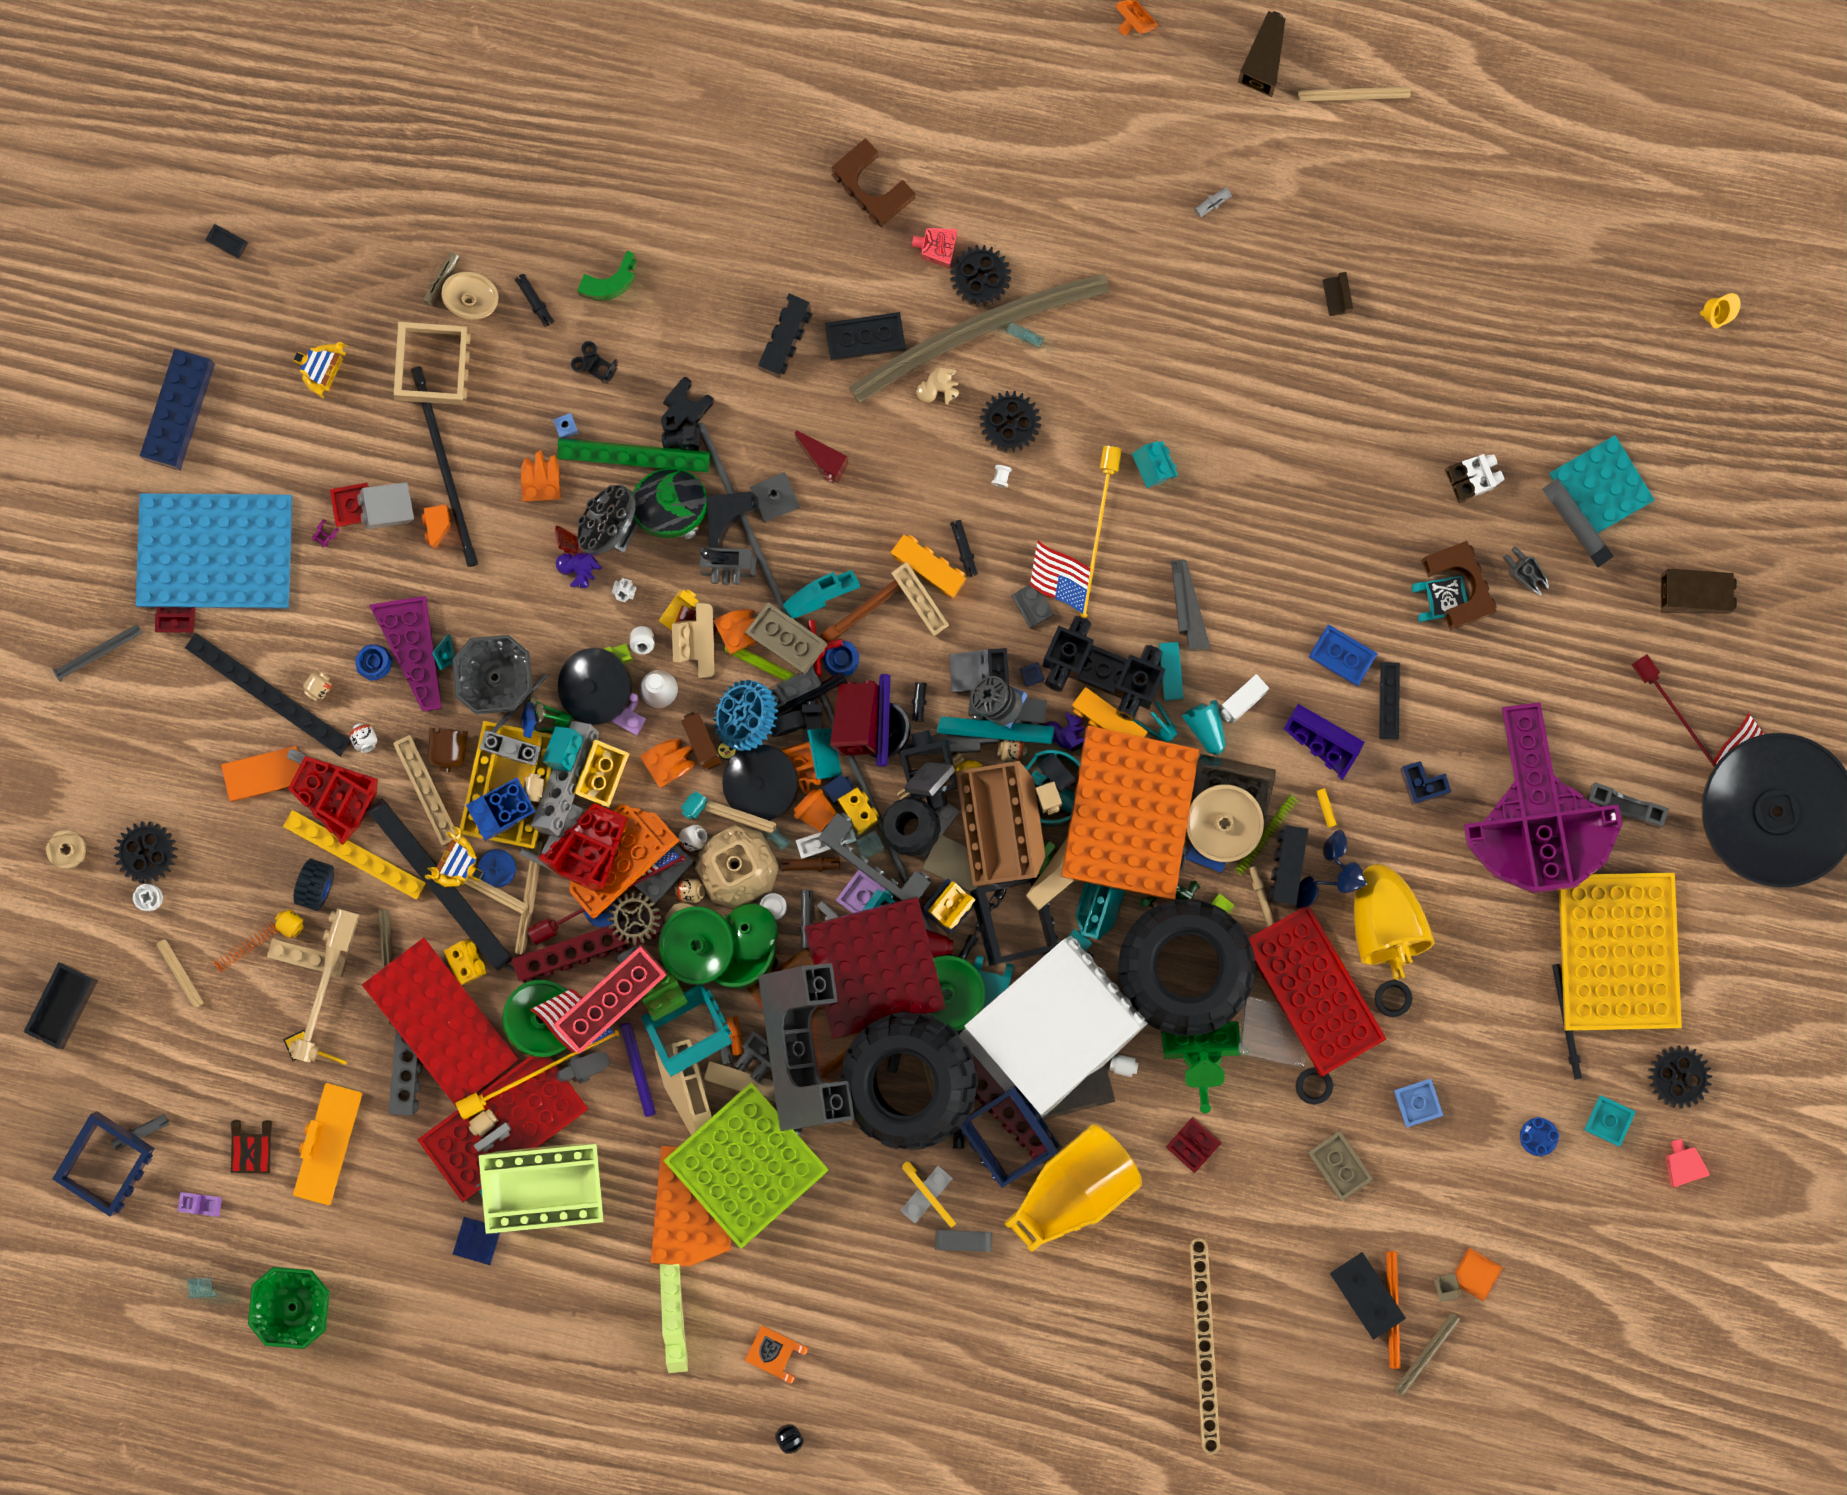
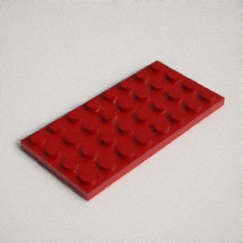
[1248,906,1386,1077]
[362,937,518,1108]
[417,1056,589,1203]

